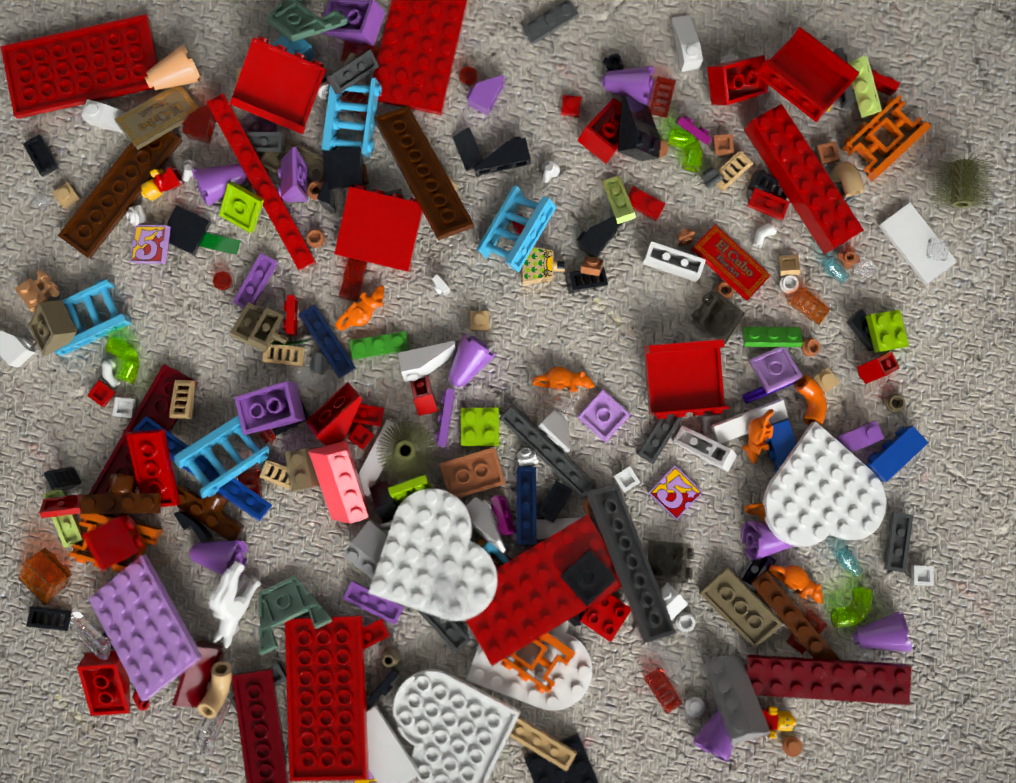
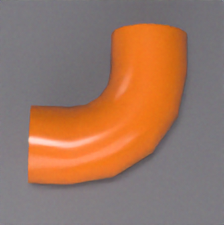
[795,375,827,426]

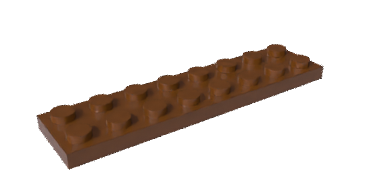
[374,106,474,240]
[58,131,182,259]

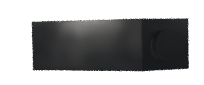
[474,137,531,176]
[577,216,624,258]

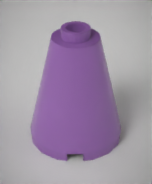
[602,66,655,105]
[192,163,247,206]
[448,333,497,388]
[741,520,793,560]
[190,540,248,578]
[852,612,912,652]
[692,709,733,762]

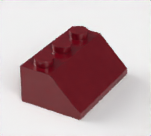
[172,640,224,708]

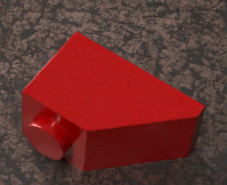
[857,351,900,384]
[410,375,437,416]

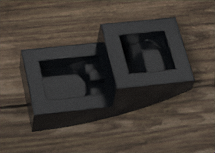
[174,511,213,542]

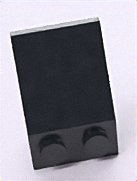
[618,95,661,162]

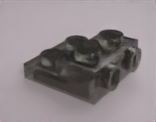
[690,291,745,345]
[648,540,694,583]

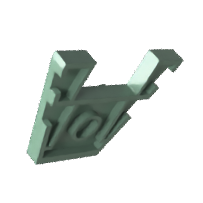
[267,0,348,42]
[259,575,333,655]

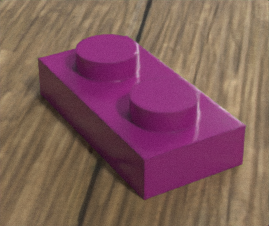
[675,115,712,145]
[491,495,517,535]

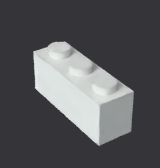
[642,241,706,282]

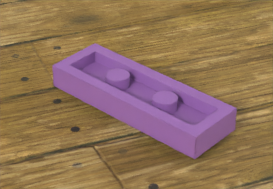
[233,253,279,308]
[435,389,455,448]
[343,581,405,625]

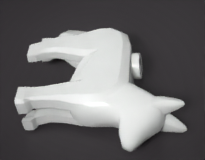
[209,561,261,648]

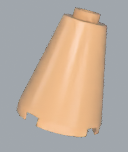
[144,45,202,90]

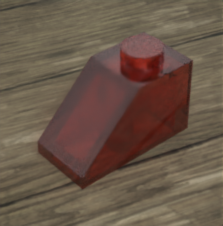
[182,104,216,144]

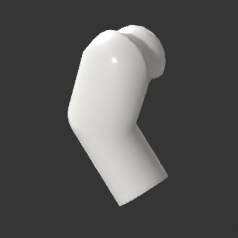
[753,223,777,248]
[102,359,120,388]

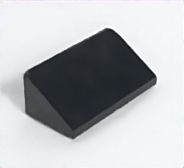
[452,127,483,171]
[317,182,336,214]
[739,556,776,593]

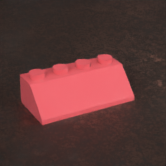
[309,440,369,524]

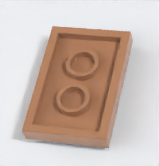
[439,447,506,498]

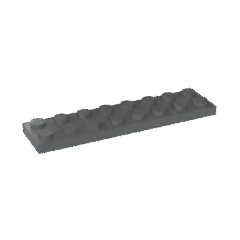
[586,485,676,644]

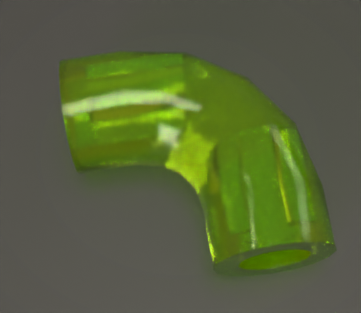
[668,127,702,173]
[105,335,140,385]
[831,587,873,628]

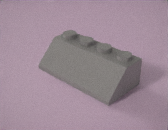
[343,519,388,579]
[703,656,770,745]

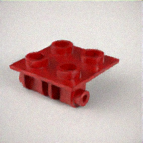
[580,594,631,642]

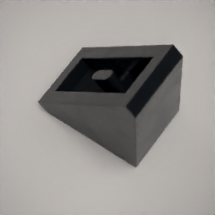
[369,480,398,523]

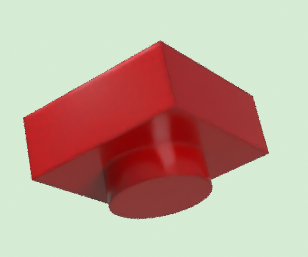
[561,95,582,117]
[87,380,116,407]
[347,423,375,450]

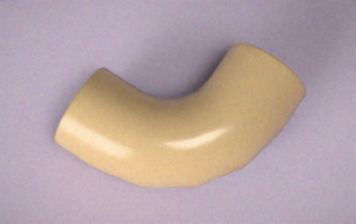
[830,162,865,197]
[198,661,232,719]

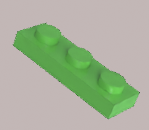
[742,327,803,347]
[349,331,409,360]

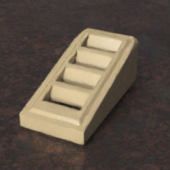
[716,150,753,192]
[263,344,305,367]
[169,380,195,419]
[260,460,298,492]

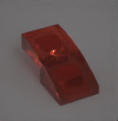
[340,40,382,64]
[339,258,367,302]

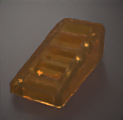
[788,286,830,325]

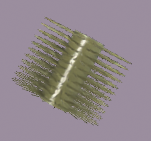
[931,154,995,212]
[376,421,437,480]

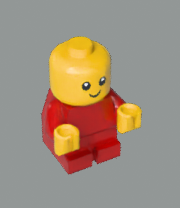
[141,167,185,201]
[761,705,796,739]

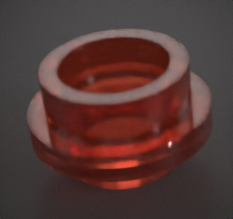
[459,66,477,85]
[213,271,232,290]
[259,429,276,445]

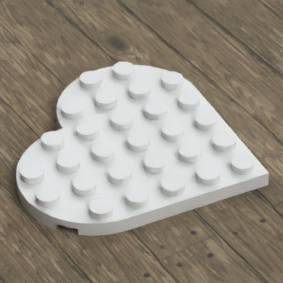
[763,421,886,547]
[369,489,497,621]
[466,621,592,711]
[393,669,521,783]

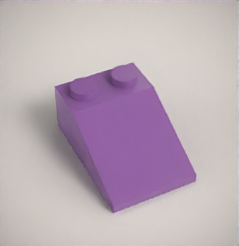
[321,0,385,46]
[278,147,308,202]
[234,381,306,435]

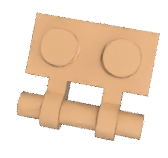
[14,270,59,314]

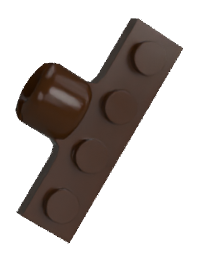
[80,474,161,514]
[177,484,245,541]

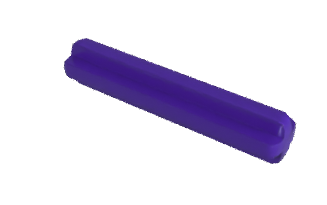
[742,381,797,404]

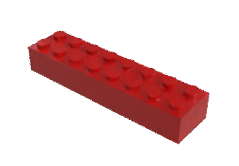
[744,104,864,255]

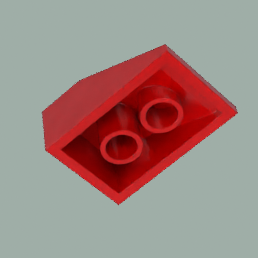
[707,55,768,105]
[577,97,622,164]
[305,382,362,446]
[82,514,146,571]
[77,651,131,716]

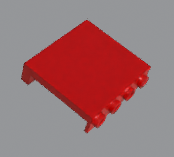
[756,27,860,122]
[229,35,327,134]
[334,185,423,273]
[644,339,729,419]

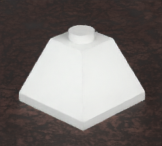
[538,410,570,454]

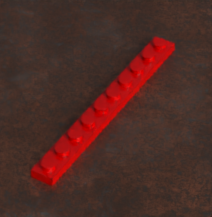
[207,93,316,271]

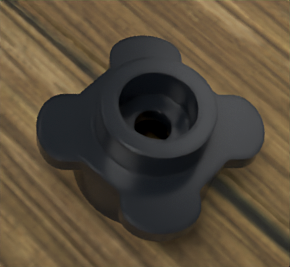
[603,54,624,72]

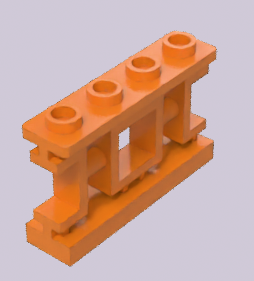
[841,95,932,181]
[69,514,163,573]
[501,633,576,694]

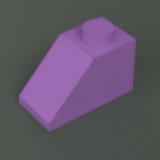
[467,75,505,116]
[834,421,884,452]

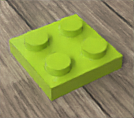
[219,181,264,233]
[866,310,909,353]
[461,407,499,446]
[388,475,433,504]

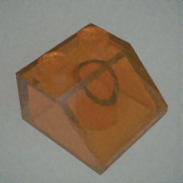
[18,548,72,606]

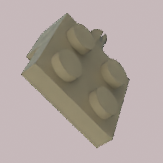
[230,302,289,353]

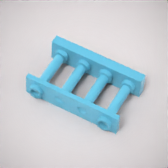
[322,78,382,158]
[476,185,557,272]
[54,279,132,356]
[174,415,269,498]

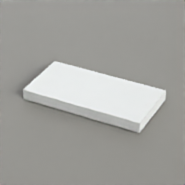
[879,203,957,285]
[366,705,420,783]

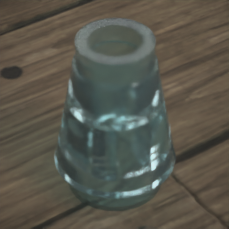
[821,256,850,284]
[835,548,862,577]

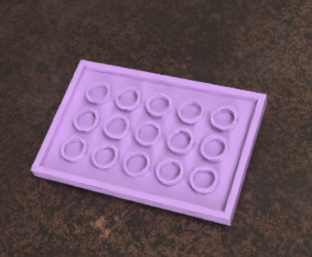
[88,555,202,701]

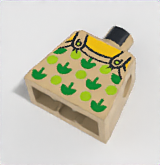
[522,247,565,285]

